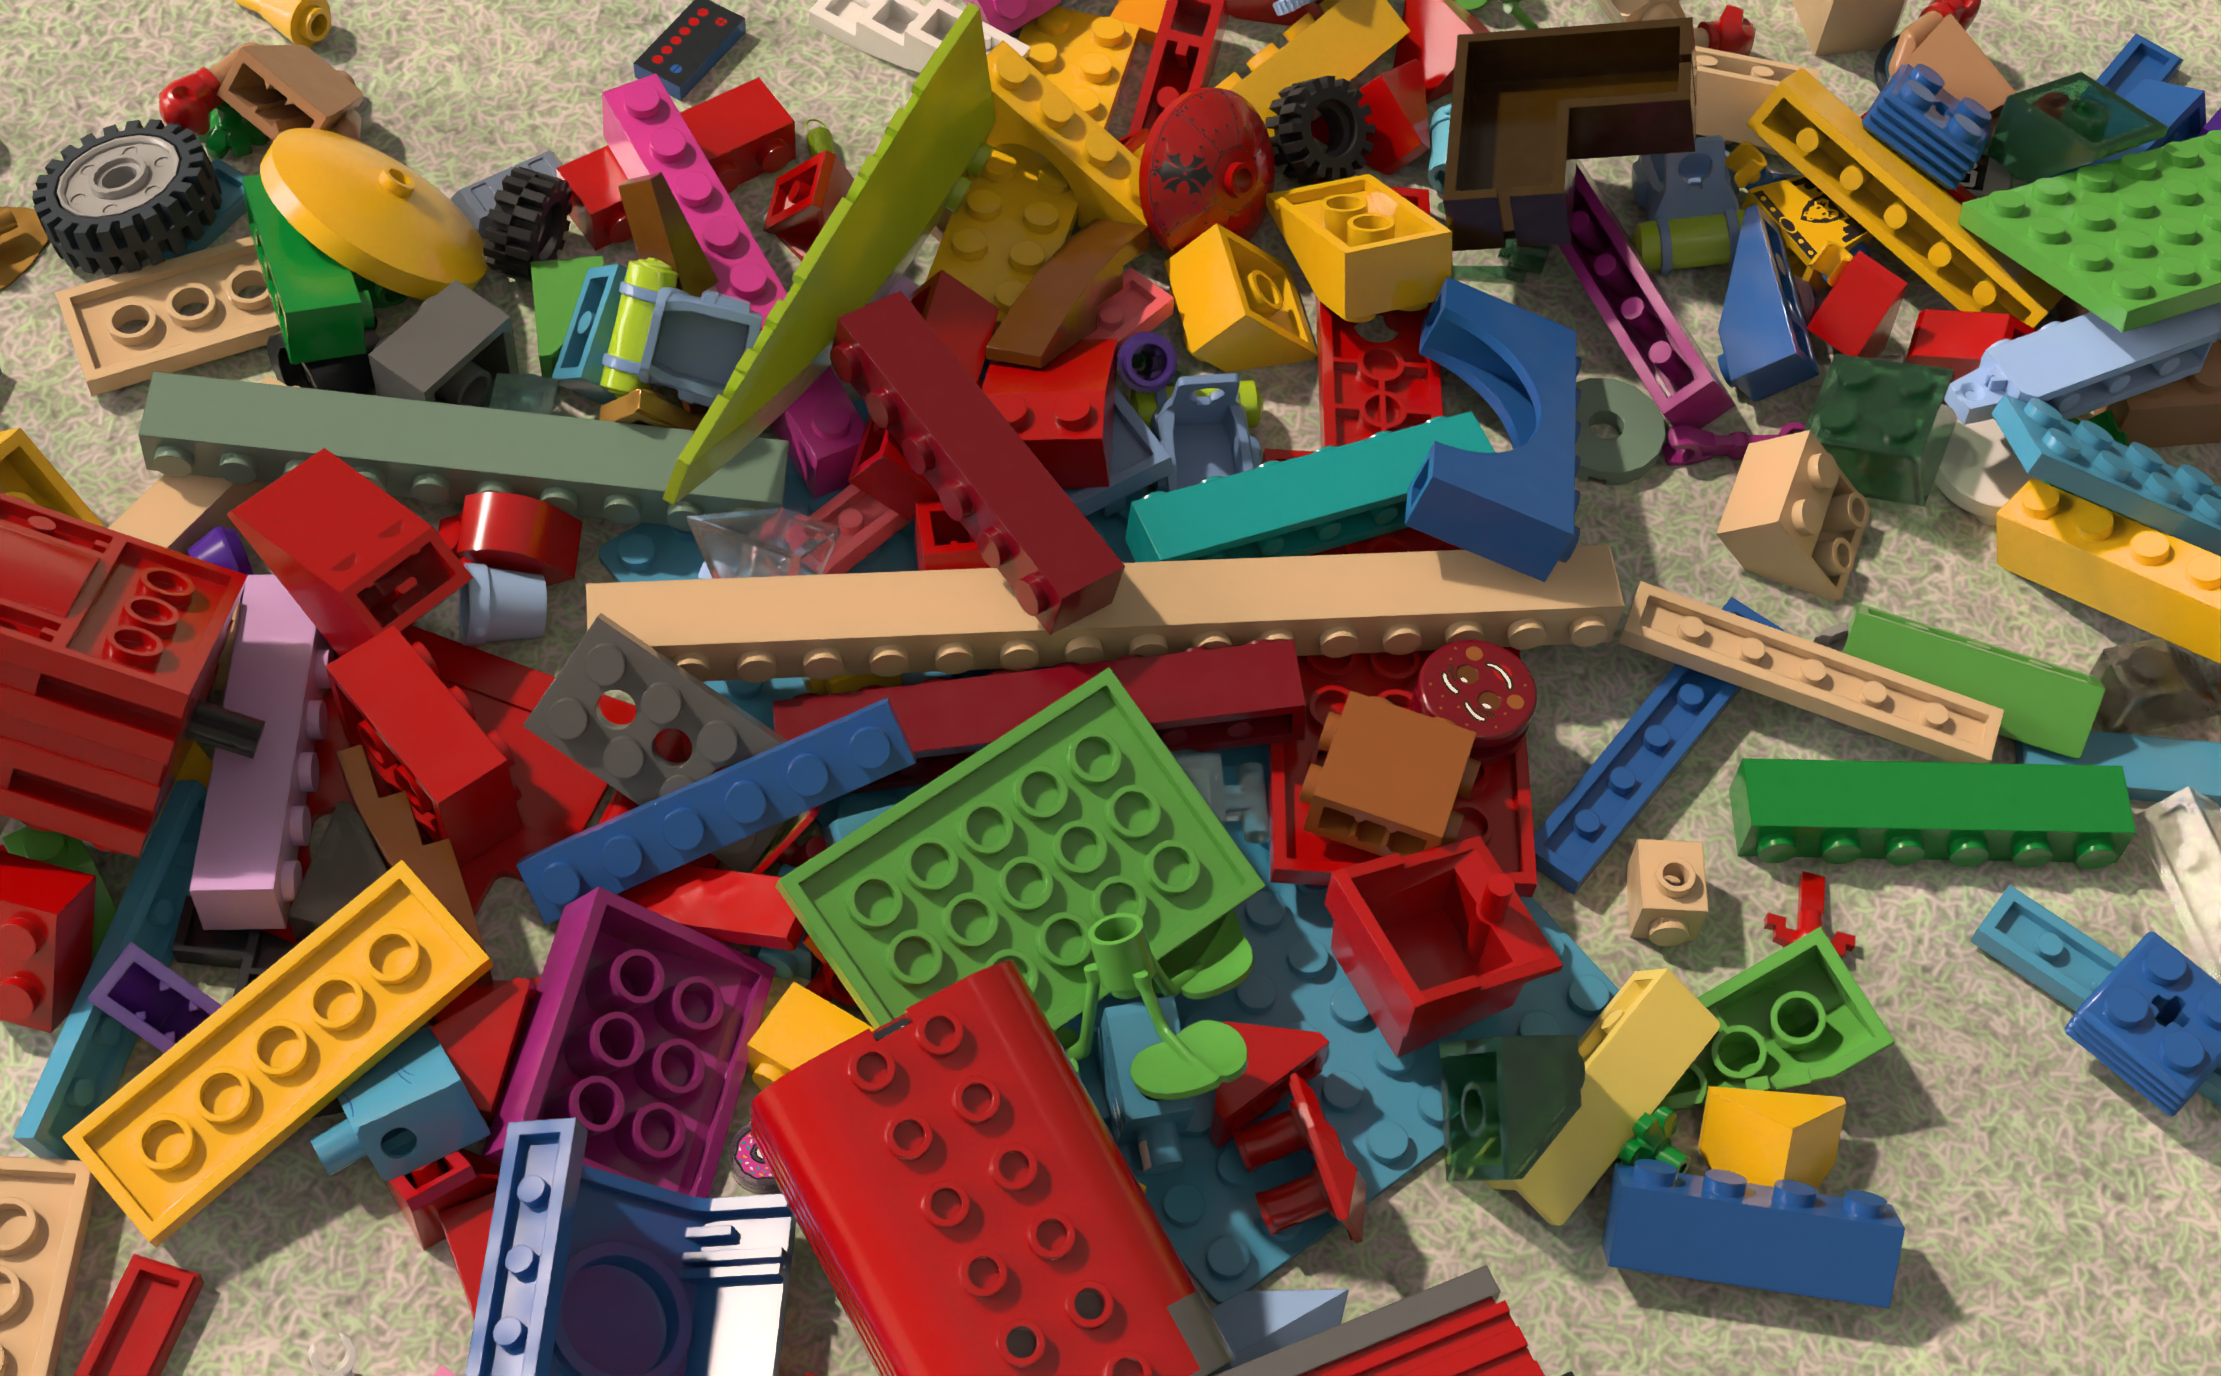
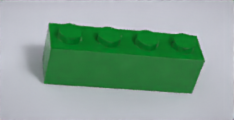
[242,174,374,365]

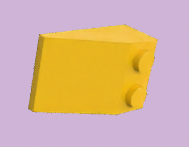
[1266,174,1452,323]

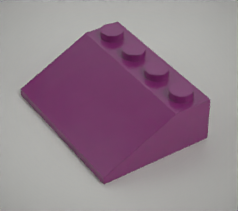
[481,887,776,1198]

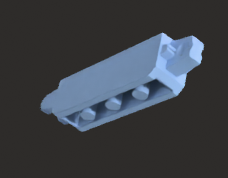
[1944,302,2221,425]

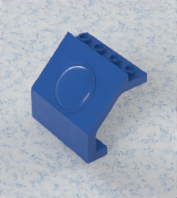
[465,1117,797,1376]

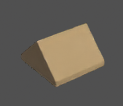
[1792,0,1908,56]

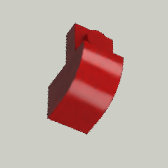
[438,492,583,587]

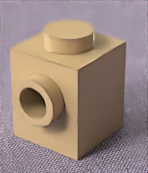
[1626,839,1708,946]

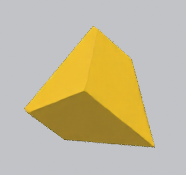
[1698,1086,1846,1190]

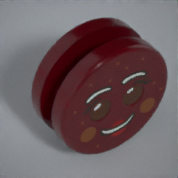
[1410,640,1537,766]

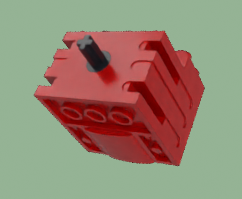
[0,493,266,858]

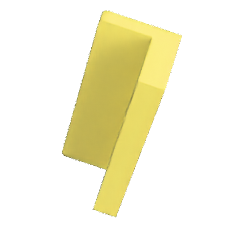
[1473,968,1720,1226]

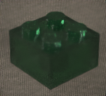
[1804,354,1957,507]

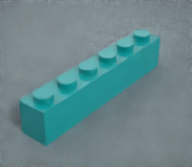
[1125,411,1496,562]

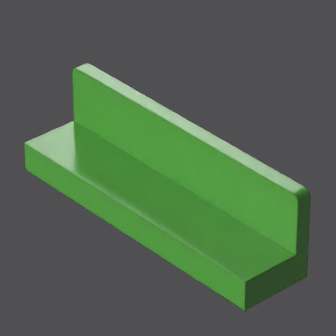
[1843,602,2106,758]

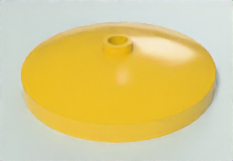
[260,128,489,300]

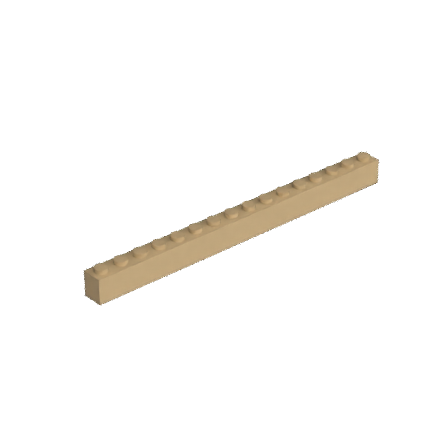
[586,544,1625,683]

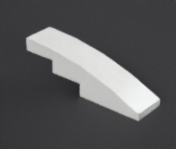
[808,0,1031,73]

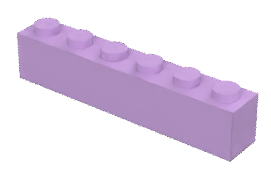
[189,574,335,930]

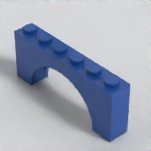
[1405,277,1582,582]

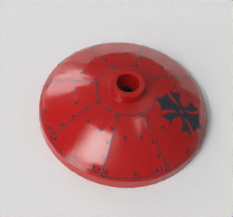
[1139,87,1275,256]

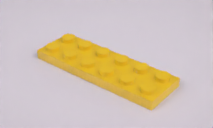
[62,860,494,1248]

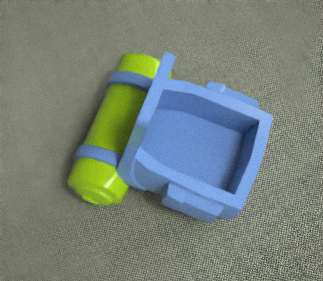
[1631,135,1745,275]
[600,257,762,408]
[1127,373,1264,492]

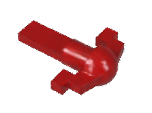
[1764,871,1856,959]

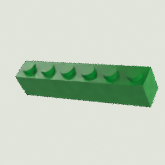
[1729,758,2136,869]

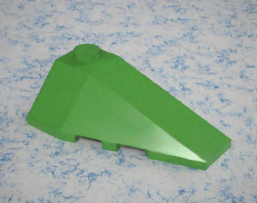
[1651,927,1895,1116]

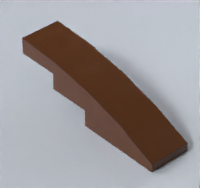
[986,218,1149,368]
[336,744,493,987]

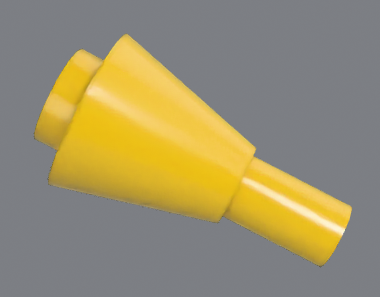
[235,0,331,48]

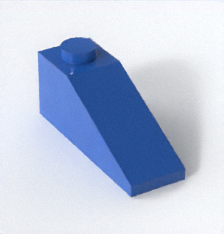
[1718,204,1820,401]

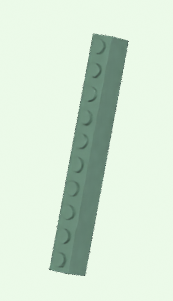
[138,371,789,538]

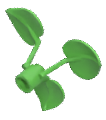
[1055,910,1255,1100]

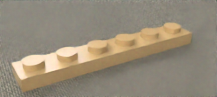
[1618,581,2004,763]

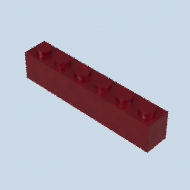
[830,290,1125,635]

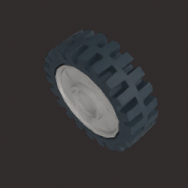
[32,119,222,275]

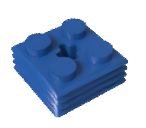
[1862,64,1993,190]
[2065,931,2221,1116]

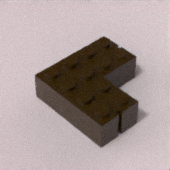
[1443,17,1697,251]

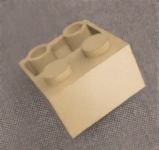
[1716,430,1871,601]

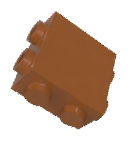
[1299,691,1481,857]

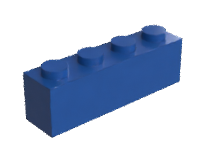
[1602,1159,1905,1309]

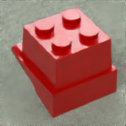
[1324,835,1563,1058]

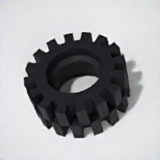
[1265,76,1375,185]
[483,166,573,282]

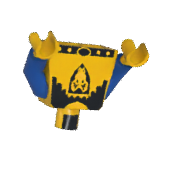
[1725,141,1873,302]

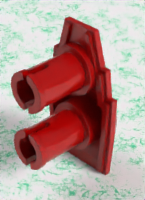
[1233,1072,1367,1244]

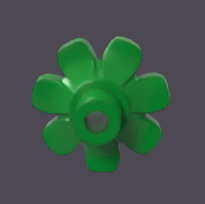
[196,101,270,159]
[1617,1106,1691,1174]

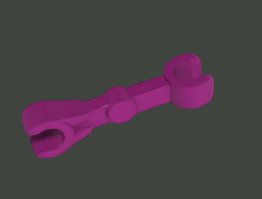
[1662,422,1808,466]

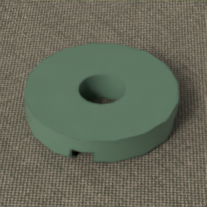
[1575,378,1666,485]

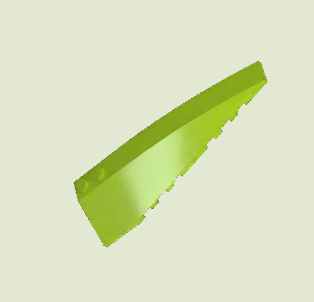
[662,2,996,505]

